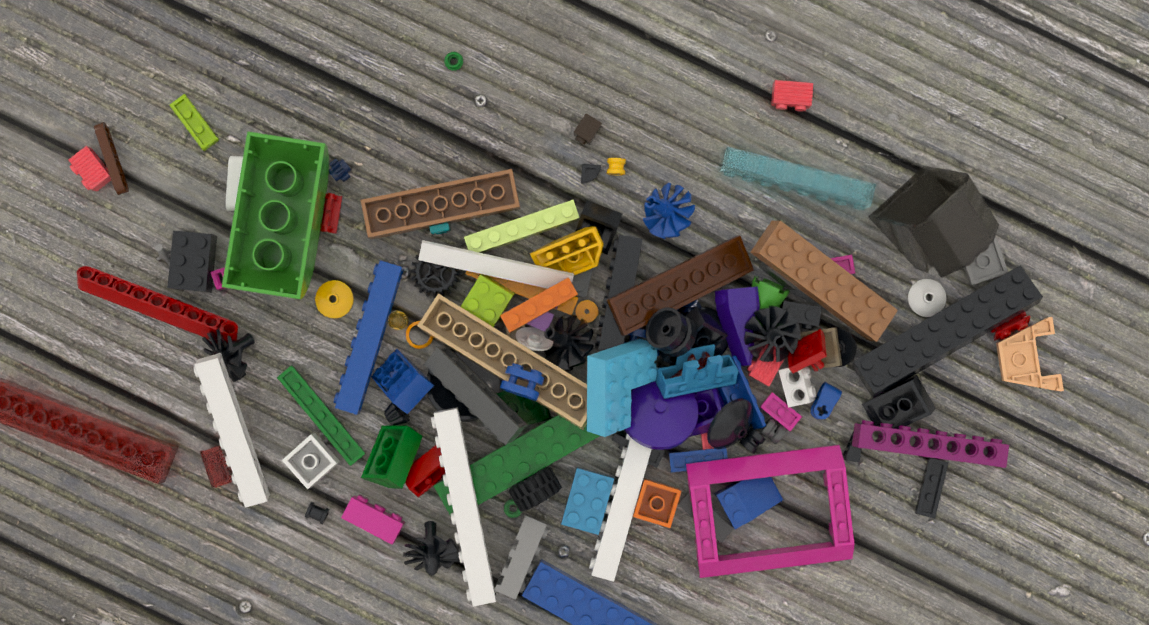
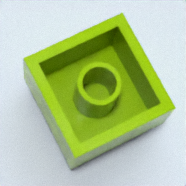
[461,274,515,327]

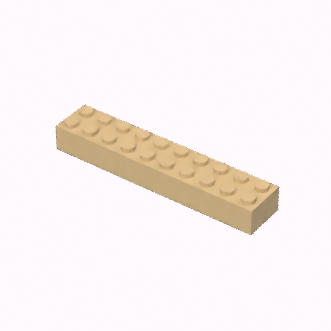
[417,294,587,430]

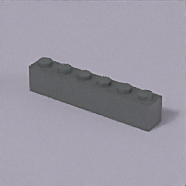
[424,345,528,445]

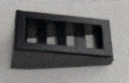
[842,423,862,462]

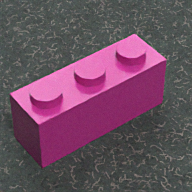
[341,495,405,545]

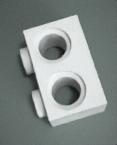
[778,367,816,408]

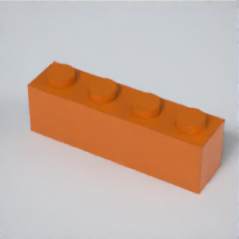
[500,277,578,333]

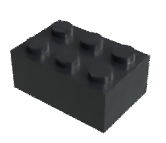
[167,231,217,293]

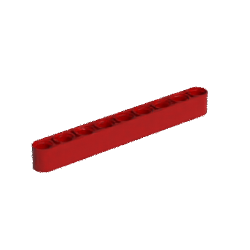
[77,266,238,343]

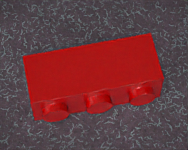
[405,445,446,498]

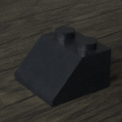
[576,200,623,255]

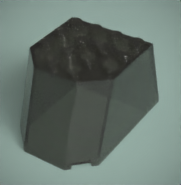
[868,166,999,278]

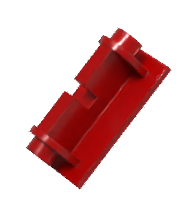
[320,193,343,234]
[990,312,1031,341]

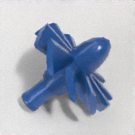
[643,183,695,239]

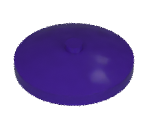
[625,376,698,450]

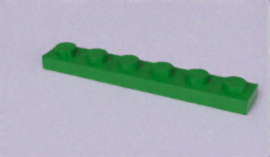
[277,365,366,466]

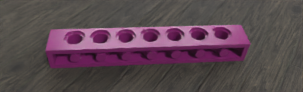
[852,420,1009,468]

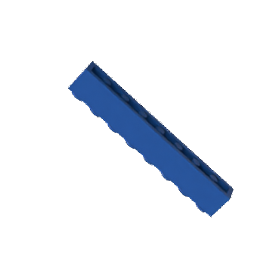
[334,260,404,415]

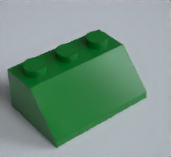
[361,425,423,489]

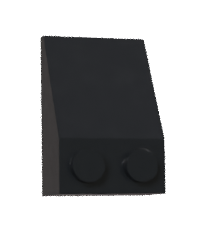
[862,375,936,429]

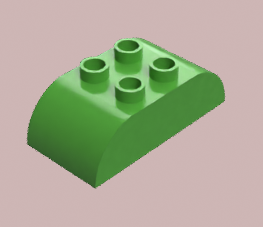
[222,131,329,299]

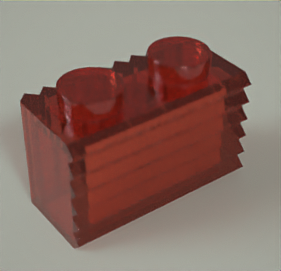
[200,445,232,488]

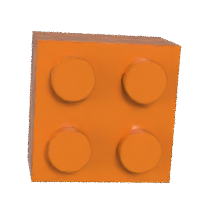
[633,478,682,528]

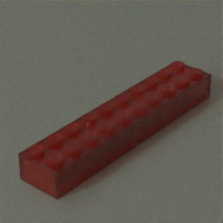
[0,378,179,484]

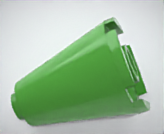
[751,276,790,327]

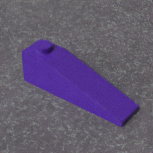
[715,287,760,366]
[690,388,725,437]

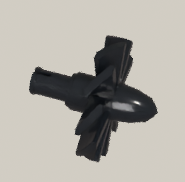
[744,306,801,362]
[544,315,594,371]
[202,329,255,382]
[403,521,459,576]

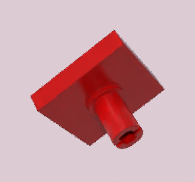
[787,329,827,374]

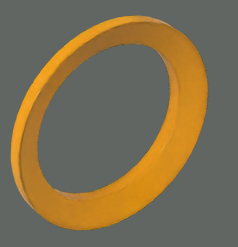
[406,321,433,349]

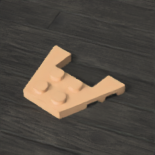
[996,317,1064,391]

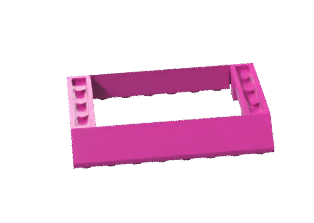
[686,445,854,578]

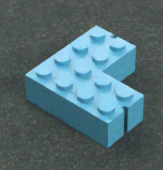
[587,339,657,437]

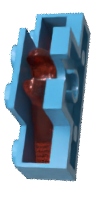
[656,344,738,399]

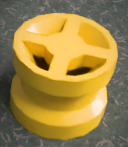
[606,158,626,176]

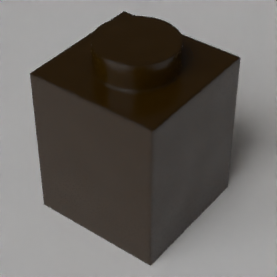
[574,113,602,145]

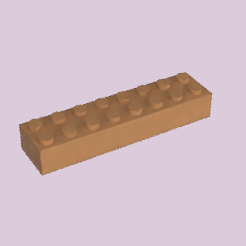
[361,169,521,240]
[750,220,898,342]

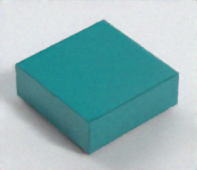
[429,223,451,235]

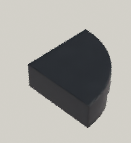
[581,164,601,184]

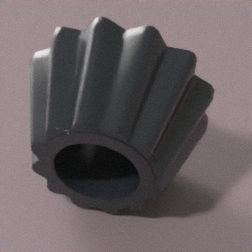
[384,402,410,426]

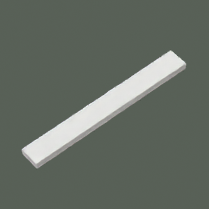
[418,240,574,289]

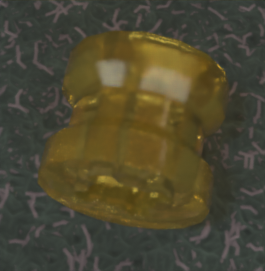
[388,311,409,330]

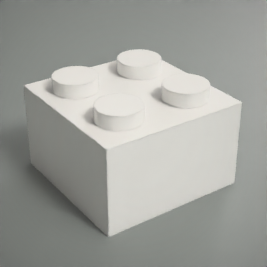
[282,433,340,489]

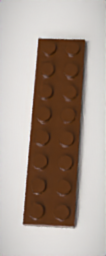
[607,235,754,336]

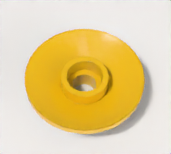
[315,280,354,318]

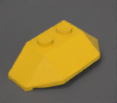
[530,226,604,275]

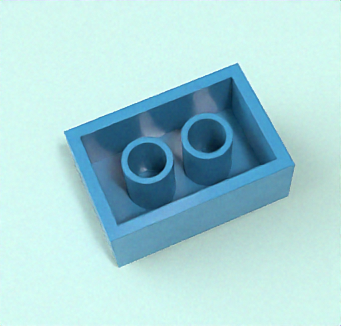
[561,467,614,535]

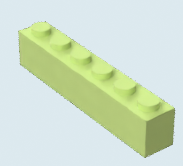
[464,200,580,253]

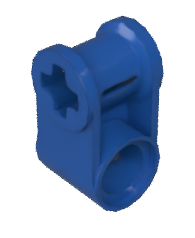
[810,382,842,419]

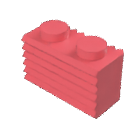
[771,80,813,111]
[68,146,111,192]
[747,344,785,386]

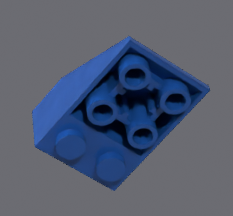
[371,349,434,414]

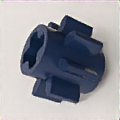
[329,158,352,182]

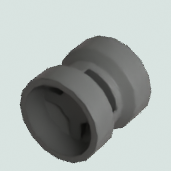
[760,418,786,444]

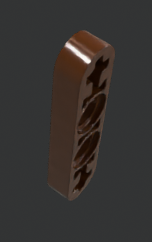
[94,122,129,195]

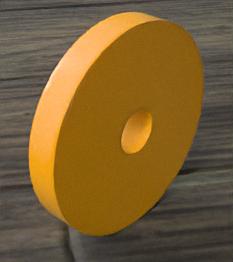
[575,300,598,323]

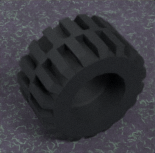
[508,467,562,512]

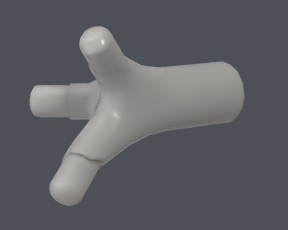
[155,244,171,266]

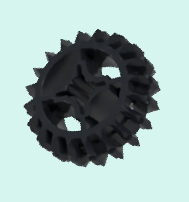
[410,255,462,298]

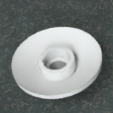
[908,279,946,317]
[515,327,553,351]

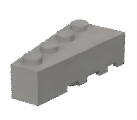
[494,514,549,600]

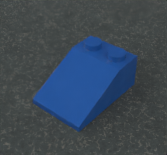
[714,477,783,529]

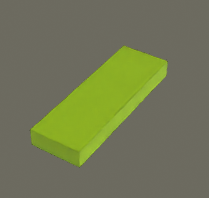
[169,94,219,151]

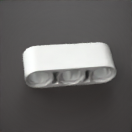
[226,156,243,211]

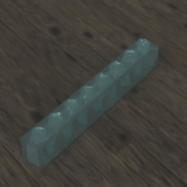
[720,147,876,210]

